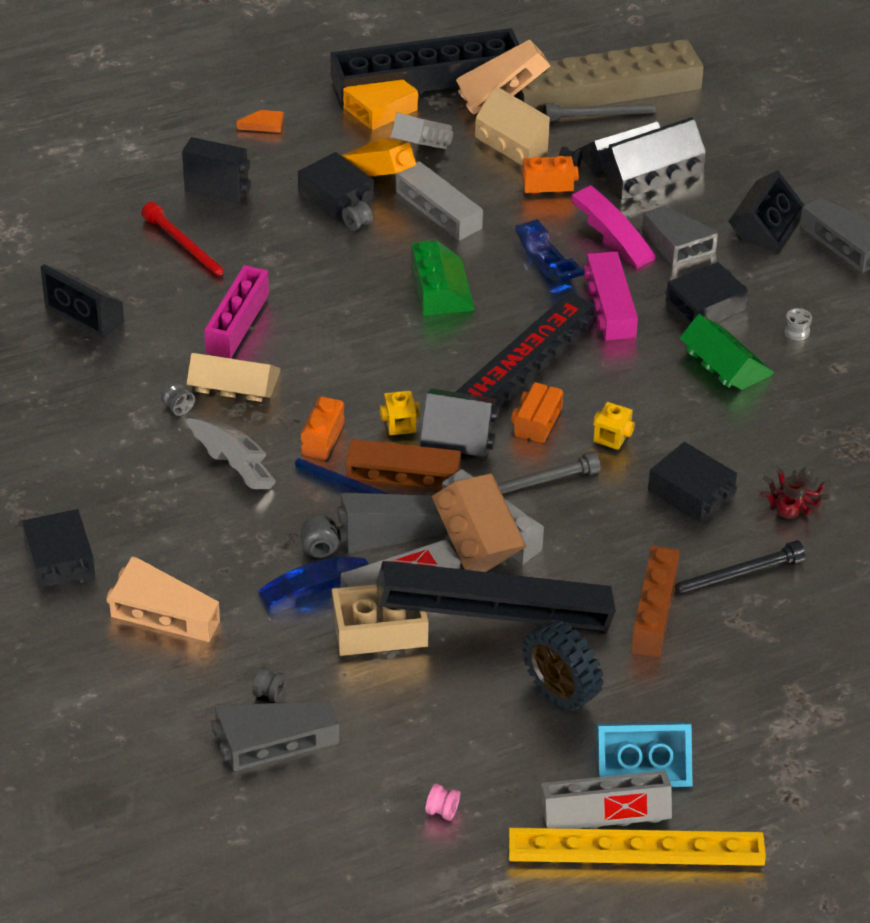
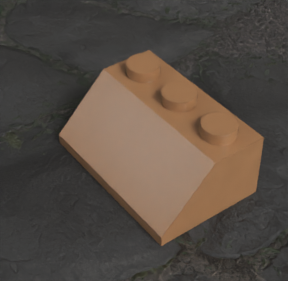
[431,474,527,572]

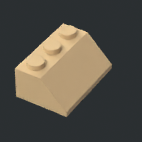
[475,86,550,165]
[186,353,280,402]
[332,584,428,656]

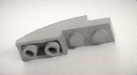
[186,418,276,490]

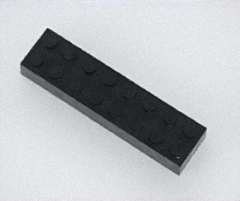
[330,28,520,103]

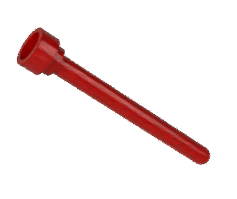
[141,201,224,276]

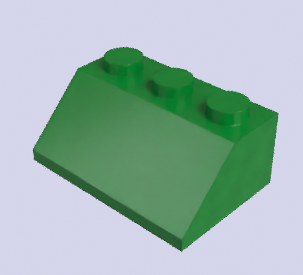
[411,241,474,316]
[679,314,774,390]

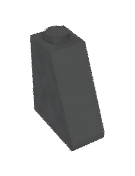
[642,206,718,267]

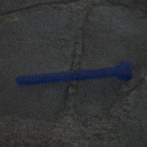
[295,458,405,495]

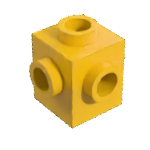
[380,391,420,435]
[593,402,635,450]

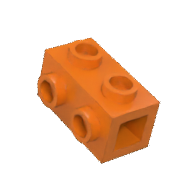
[522,156,579,193]

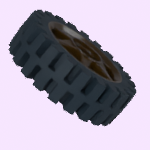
[522,619,604,710]

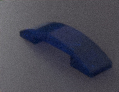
[515,219,584,282]
[258,557,369,614]

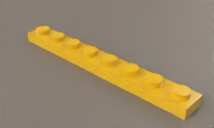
[509,828,766,866]

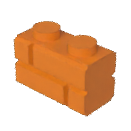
[511,382,563,444]
[301,396,344,460]

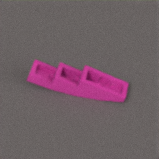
[571,185,655,269]

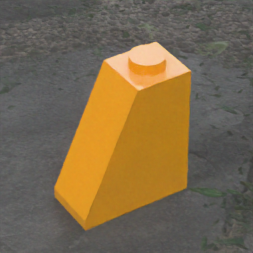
[343,80,418,131]
[341,139,416,176]

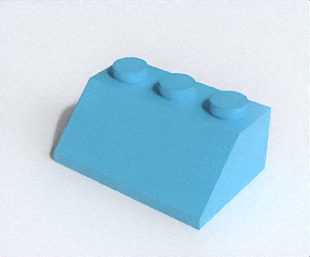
[595,721,692,787]

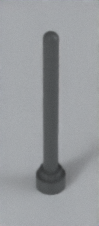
[543,103,657,122]
[498,451,601,494]

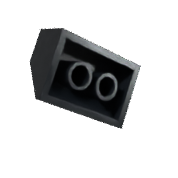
[578,122,660,175]
[728,170,805,251]
[40,264,124,338]

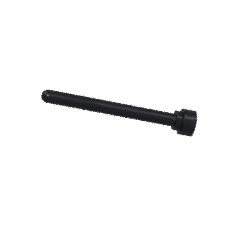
[675,540,806,593]

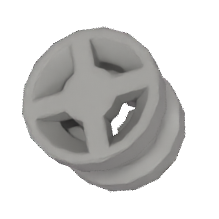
[784,308,812,341]

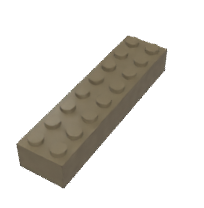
[514,40,704,113]

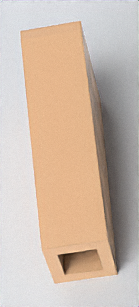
[456,39,550,115]
[107,557,220,642]

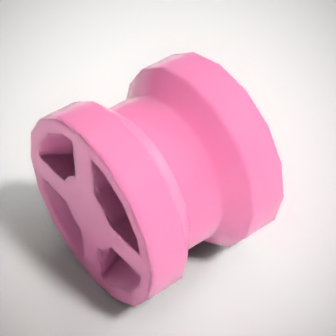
[425,783,460,821]

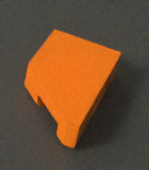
[236,110,284,133]

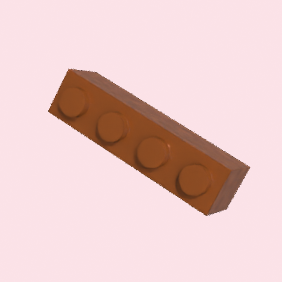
[346,439,461,492]
[631,545,680,658]

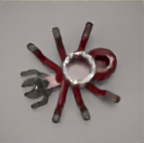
[760,465,832,519]

